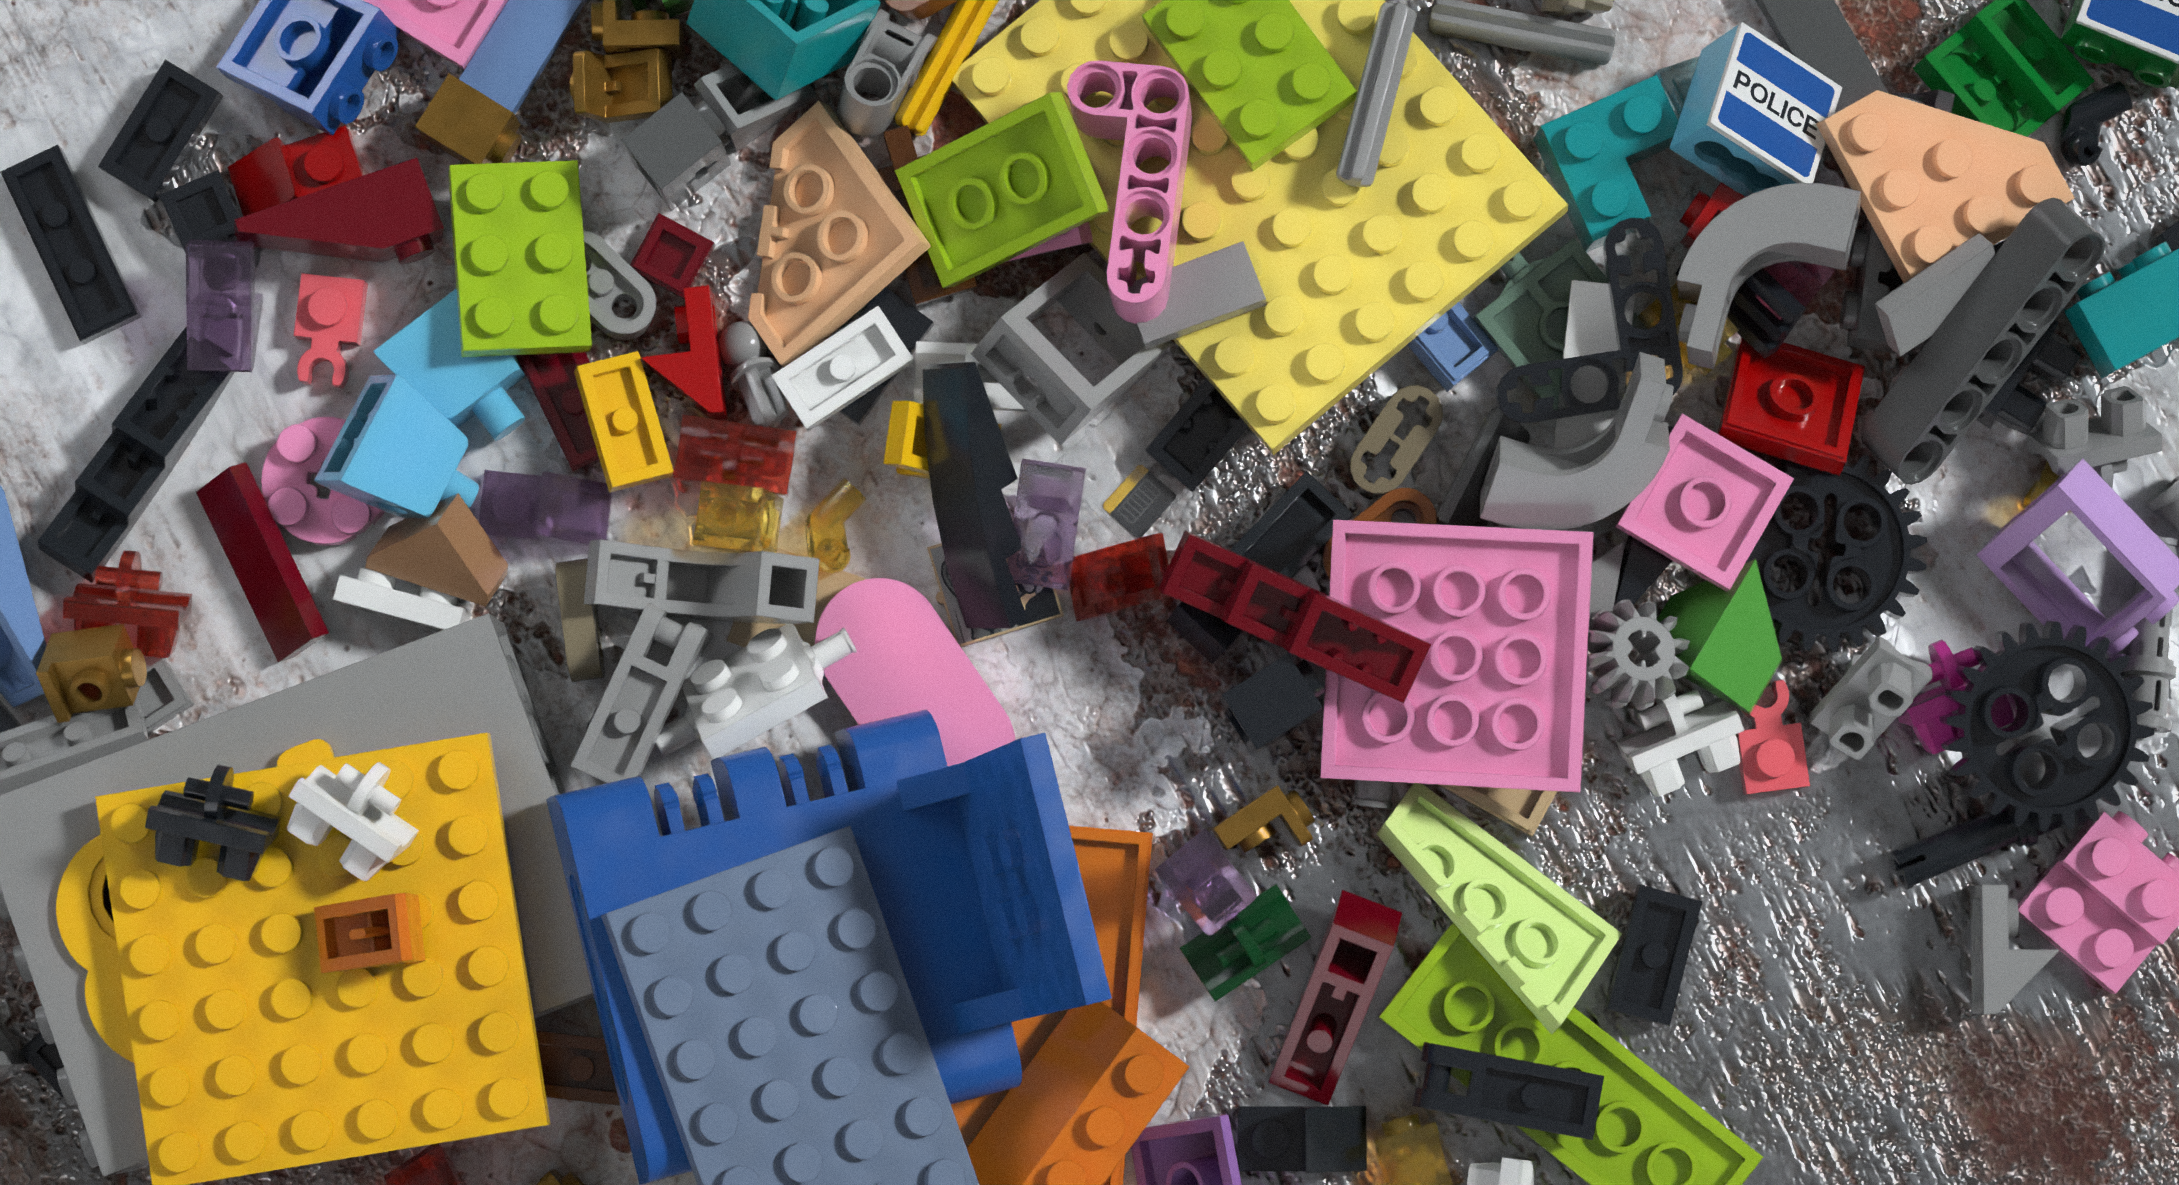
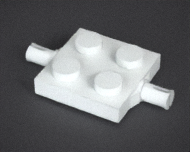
[656,624,857,760]

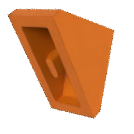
[314,893,425,973]

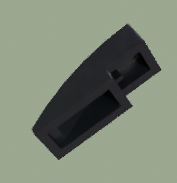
[1166,471,1353,664]

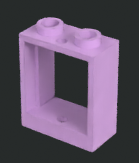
[1976,458,2179,657]

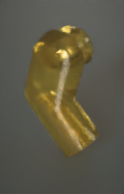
[805,478,867,574]

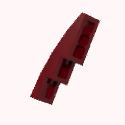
[1158,530,1431,703]

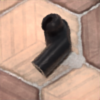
[2058,81,2132,166]

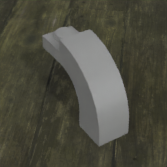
[1677,183,1861,369]
[1480,352,1674,530]
[584,539,820,624]

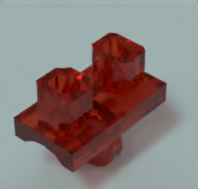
[673,415,798,496]
[63,550,192,658]

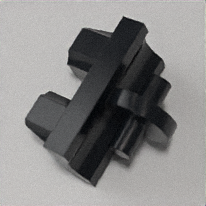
[1976,320,2081,435]
[145,764,282,881]

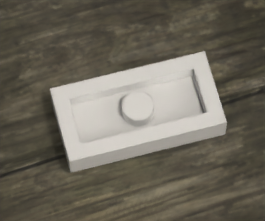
[771,306,914,431]
[333,568,472,631]

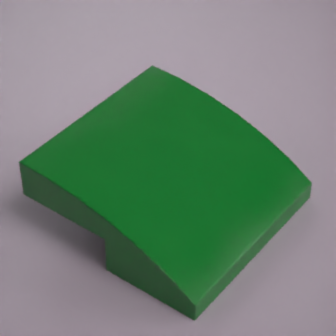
[1913,0,2095,137]

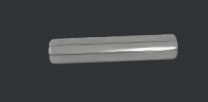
[1428,0,1615,65]
[1336,2,1417,188]

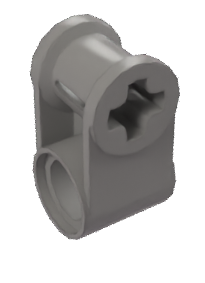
[837,9,938,137]

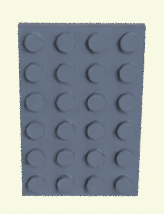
[601,826,980,1185]

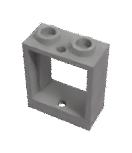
[970,253,1173,446]

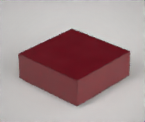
[630,213,716,300]

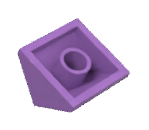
[1131,1112,1242,1185]

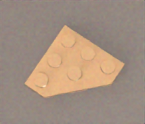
[1816,90,2075,283]
[748,101,931,367]

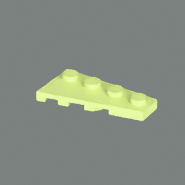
[1376,783,1622,1035]

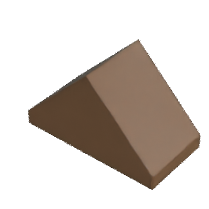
[365,493,508,607]

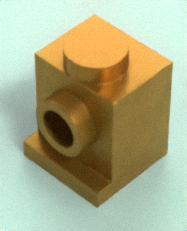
[36,624,147,723]

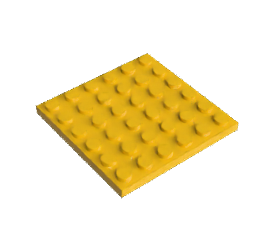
[95,732,550,1185]

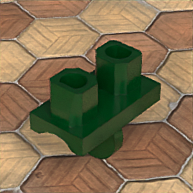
[1179,884,1312,1002]

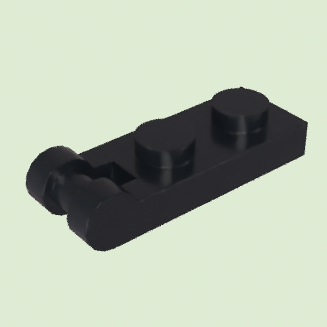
[1412,1042,1604,1140]

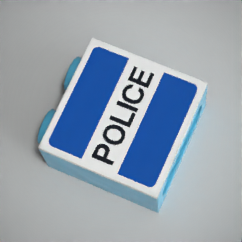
[1669,22,1842,197]

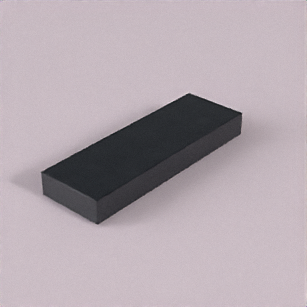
[0,144,142,344]

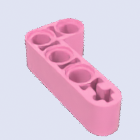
[1067,60,1192,324]

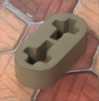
[1349,386,1443,497]
[556,558,605,682]

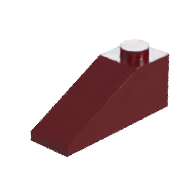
[234,157,444,265]
[1268,890,1402,1106]

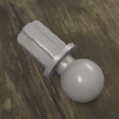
[718,321,789,428]

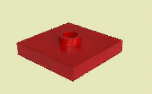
[1718,336,1865,476]

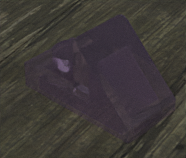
[185,239,263,372]
[1008,458,1086,591]
[479,470,613,547]
[1155,828,1256,936]

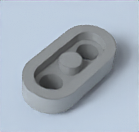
[583,229,656,340]

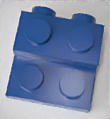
[216,0,400,136]

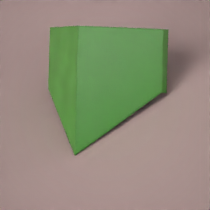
[1657,559,1782,714]

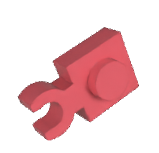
[294,273,368,389]
[1736,680,1810,795]

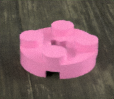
[261,417,385,546]

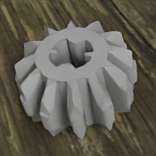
[1587,600,1690,710]

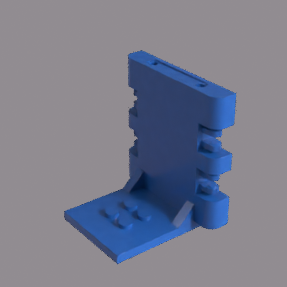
[546,710,1112,1185]

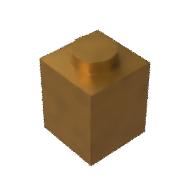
[415,73,521,164]

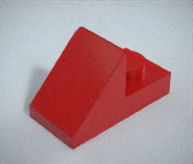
[227,125,364,216]
[641,285,728,421]

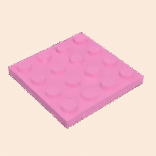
[1320,520,1594,792]

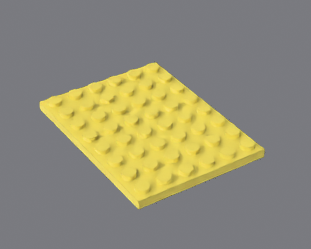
[952,0,1568,455]

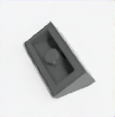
[1436,407,1530,527]

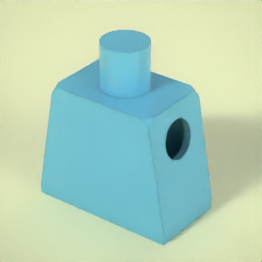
[373,289,526,441]
[314,374,479,518]

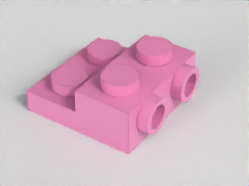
[2018,811,2179,994]

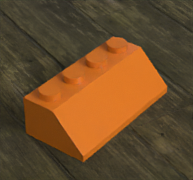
[967,1001,1190,1185]

